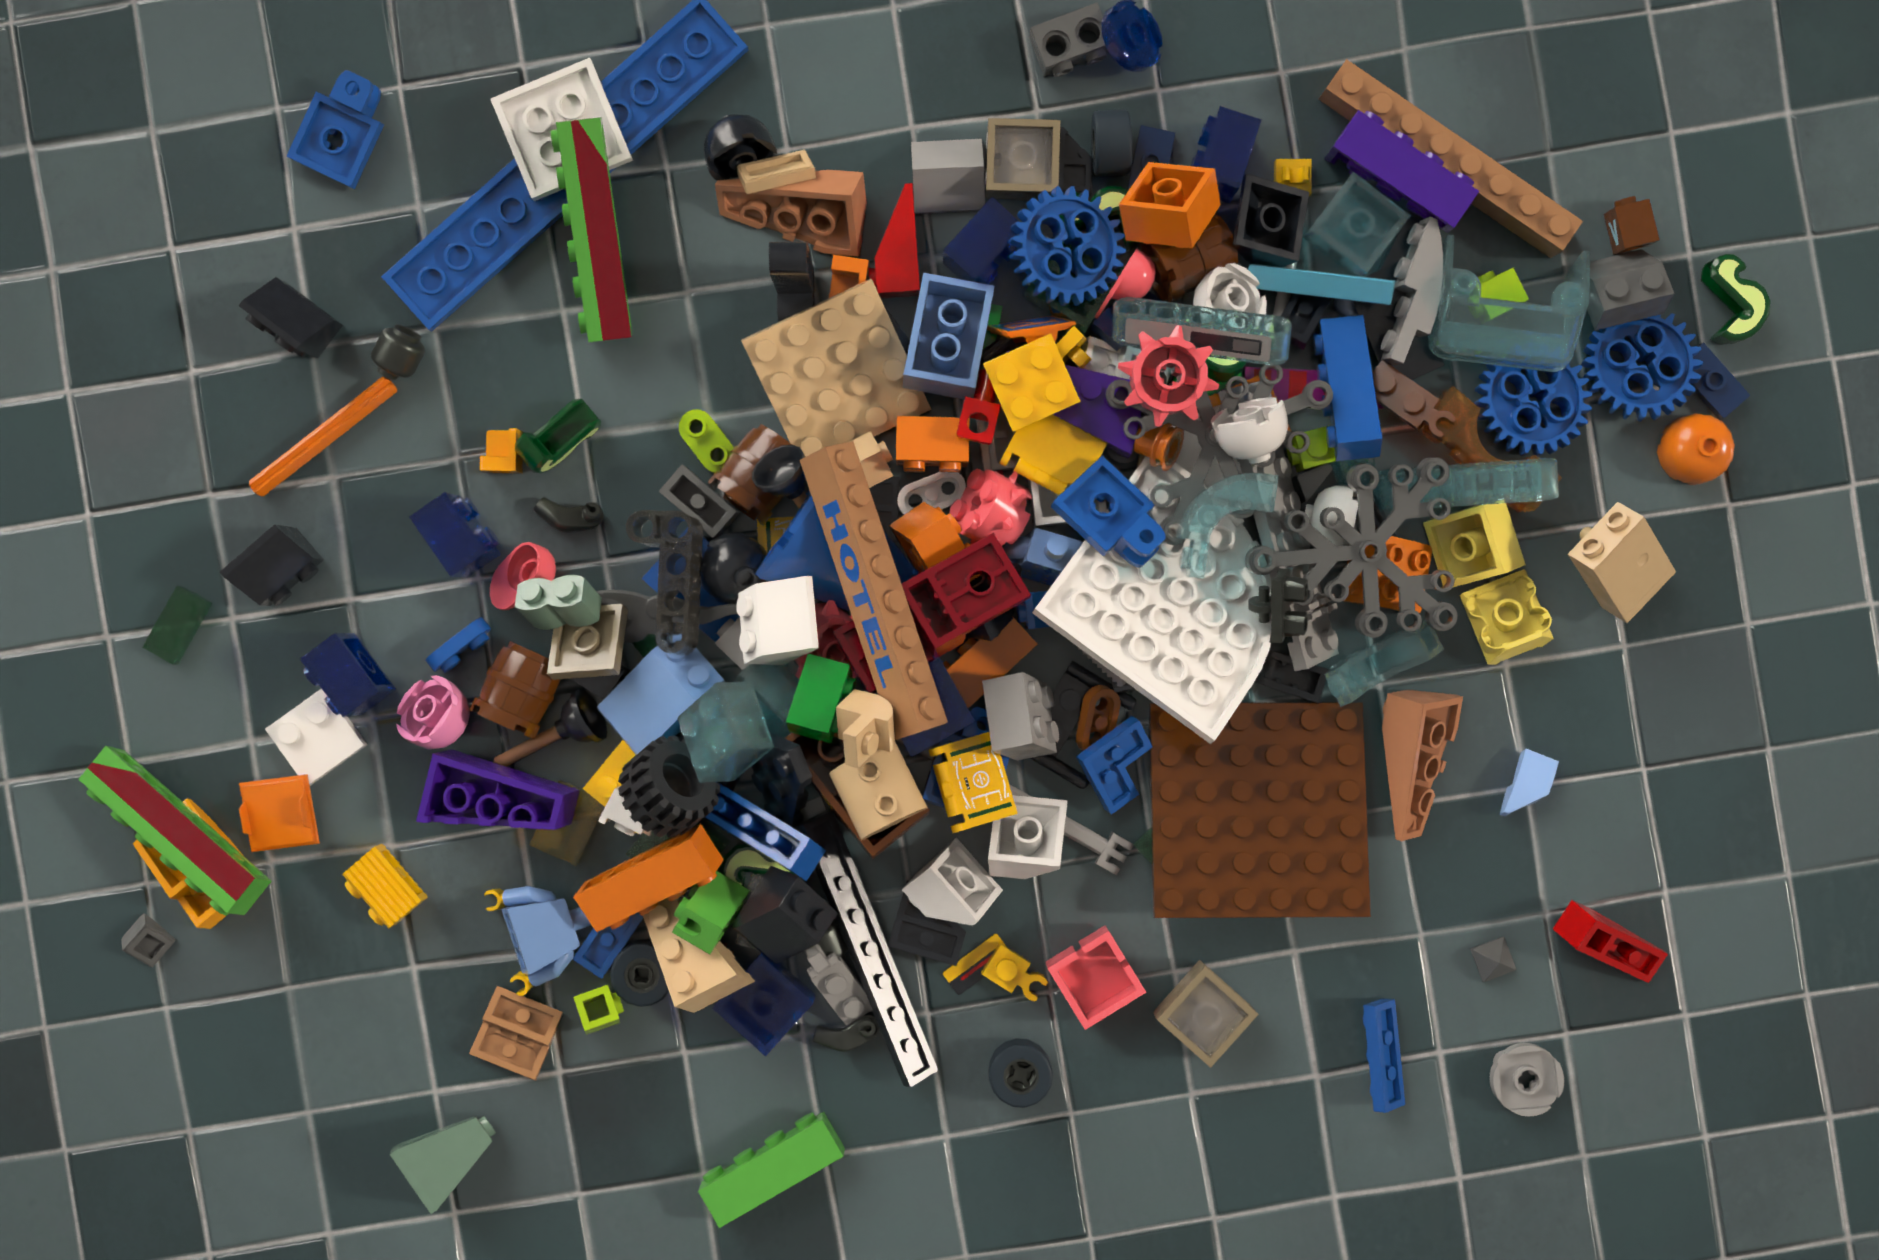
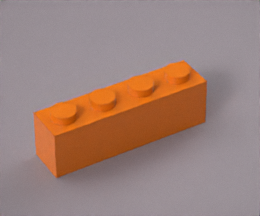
[924,617,1038,741]
[573,824,724,932]

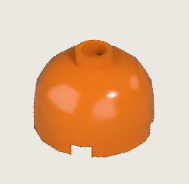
[1657,413,1735,485]

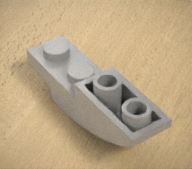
[1381,217,1443,365]

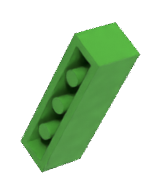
[698,1111,845,1228]

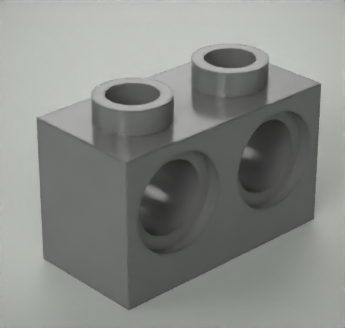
[1029,2,1113,77]

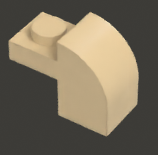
[836,689,895,768]

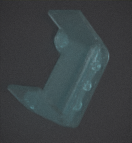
[1428,235,1590,372]

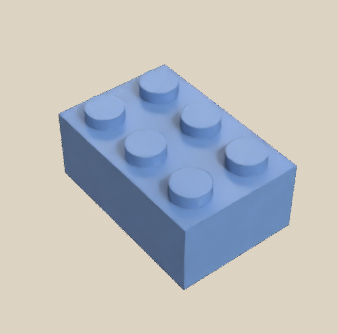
[903,272,995,400]

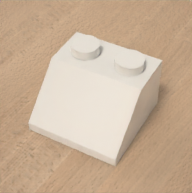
[736,576,819,665]

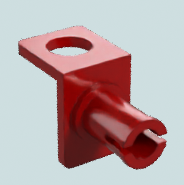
[956,369,1001,445]

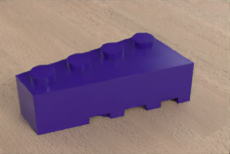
[1324,110,1479,233]
[1006,351,1141,459]
[416,749,580,830]

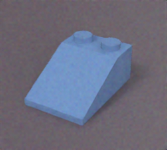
[597,630,727,755]

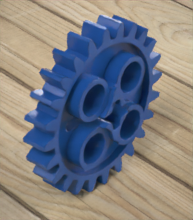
[1008,186,1126,306]
[1581,313,1703,422]
[1474,341,1592,457]

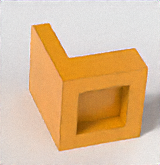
[480,428,523,474]

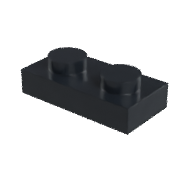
[1273,293,1332,350]

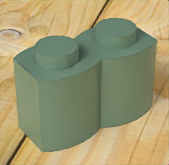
[515,575,602,630]

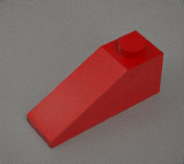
[868,183,920,299]
[1553,900,1668,983]

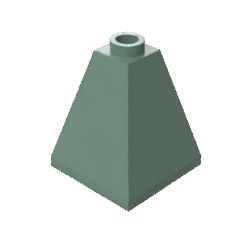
[390,1116,496,1214]

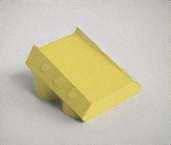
[1460,569,1554,665]

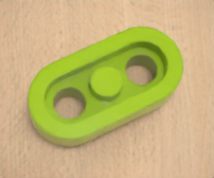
[679,409,734,473]

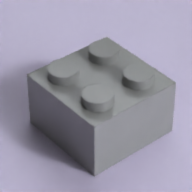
[982,672,1059,761]

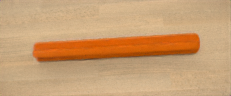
[249,376,397,497]

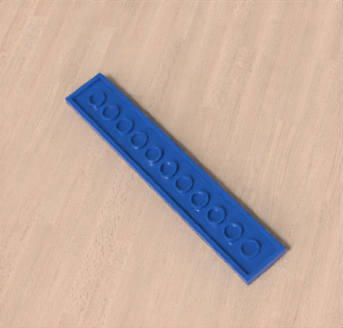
[381,0,749,332]

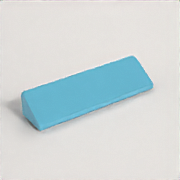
[1248,264,1396,305]

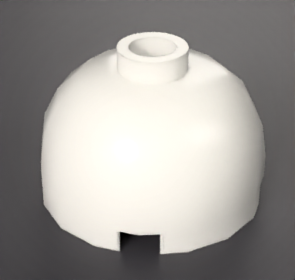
[1193,263,1267,333]
[1211,397,1288,464]
[1305,485,1358,546]

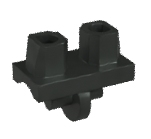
[1248,568,1308,643]

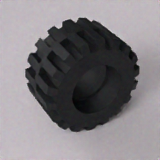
[618,736,720,838]

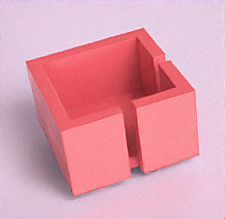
[1045,925,1146,1030]

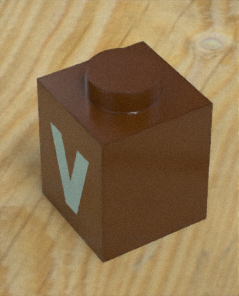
[1603,196,1660,255]

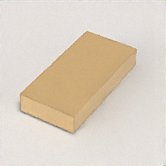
[737,150,816,194]

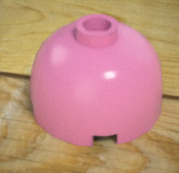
[396,675,470,749]

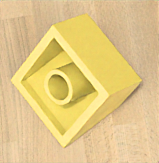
[1423,497,1526,587]

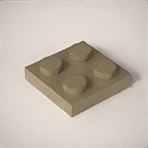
[547,604,628,680]

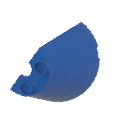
[755,489,919,611]

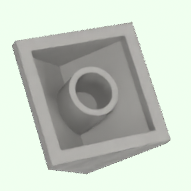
[911,139,985,214]

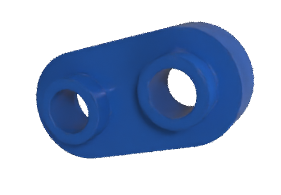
[425,617,491,673]

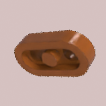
[1076,685,1120,751]

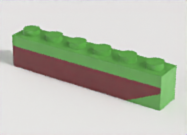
[551,117,633,342]
[78,746,272,916]

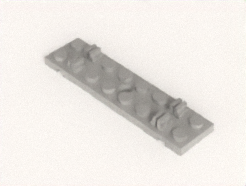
[1218,382,1339,671]

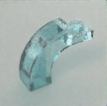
[1176,473,1279,579]
[1324,619,1444,707]

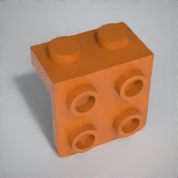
[1344,536,1432,613]

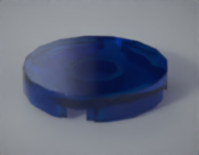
[1101,0,1163,72]

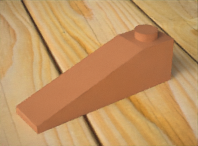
[715,170,867,257]
[1382,690,1463,841]

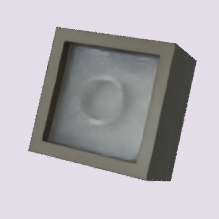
[985,118,1060,200]
[1153,960,1259,1068]

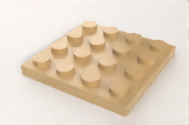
[741,279,931,457]

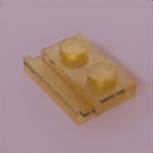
[529,780,604,866]

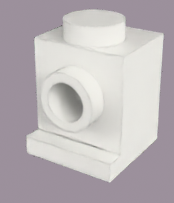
[598,786,653,836]

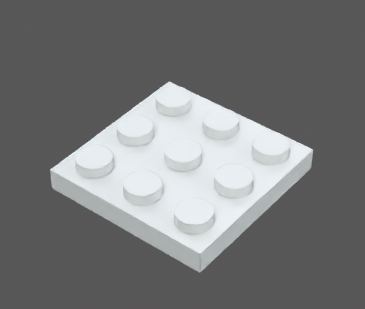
[491,58,633,201]

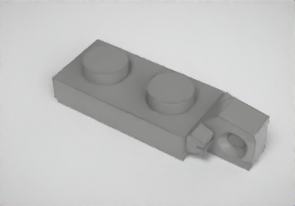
[804,944,872,1027]

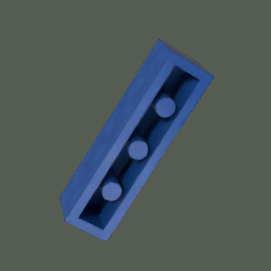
[1313,315,1382,461]
[705,782,826,882]

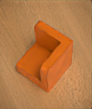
[829,255,870,298]

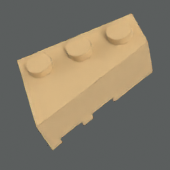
[643,897,755,1013]

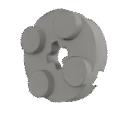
[1490,1043,1564,1116]

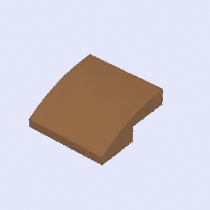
[469,986,563,1081]

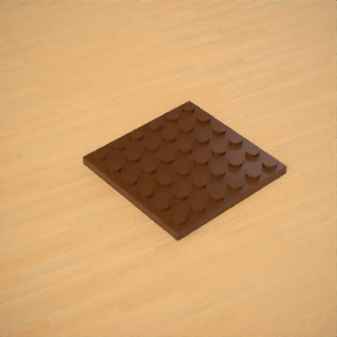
[1149,702,1371,918]

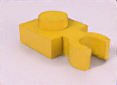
[981,942,1048,1001]

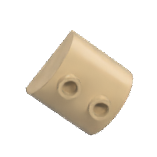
[829,742,928,841]

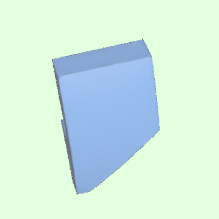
[1500,749,1559,817]

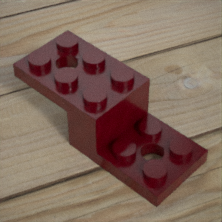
[833,533,1031,694]

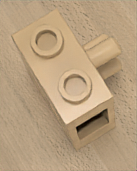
[1568,502,1676,623]

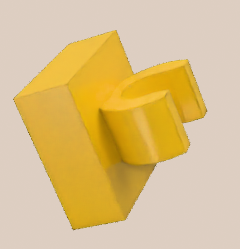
[1274,159,1312,197]
[1056,326,1092,369]

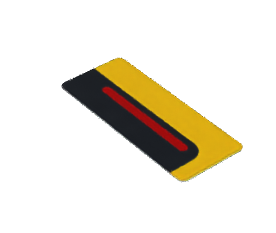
[943,934,1006,995]

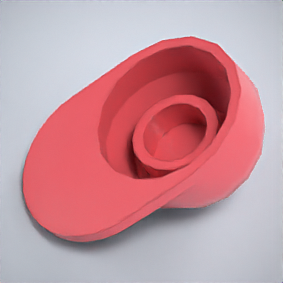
[1095,249,1156,319]
[490,542,556,610]

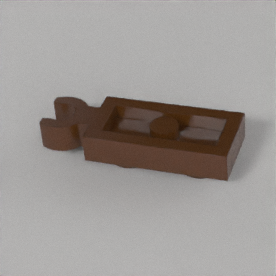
[1372,360,1457,441]

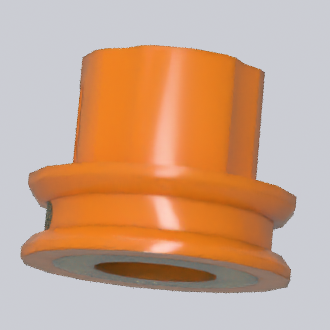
[1134,423,1184,471]

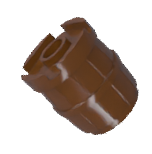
[1138,214,1238,304]
[707,424,792,526]
[469,641,560,739]

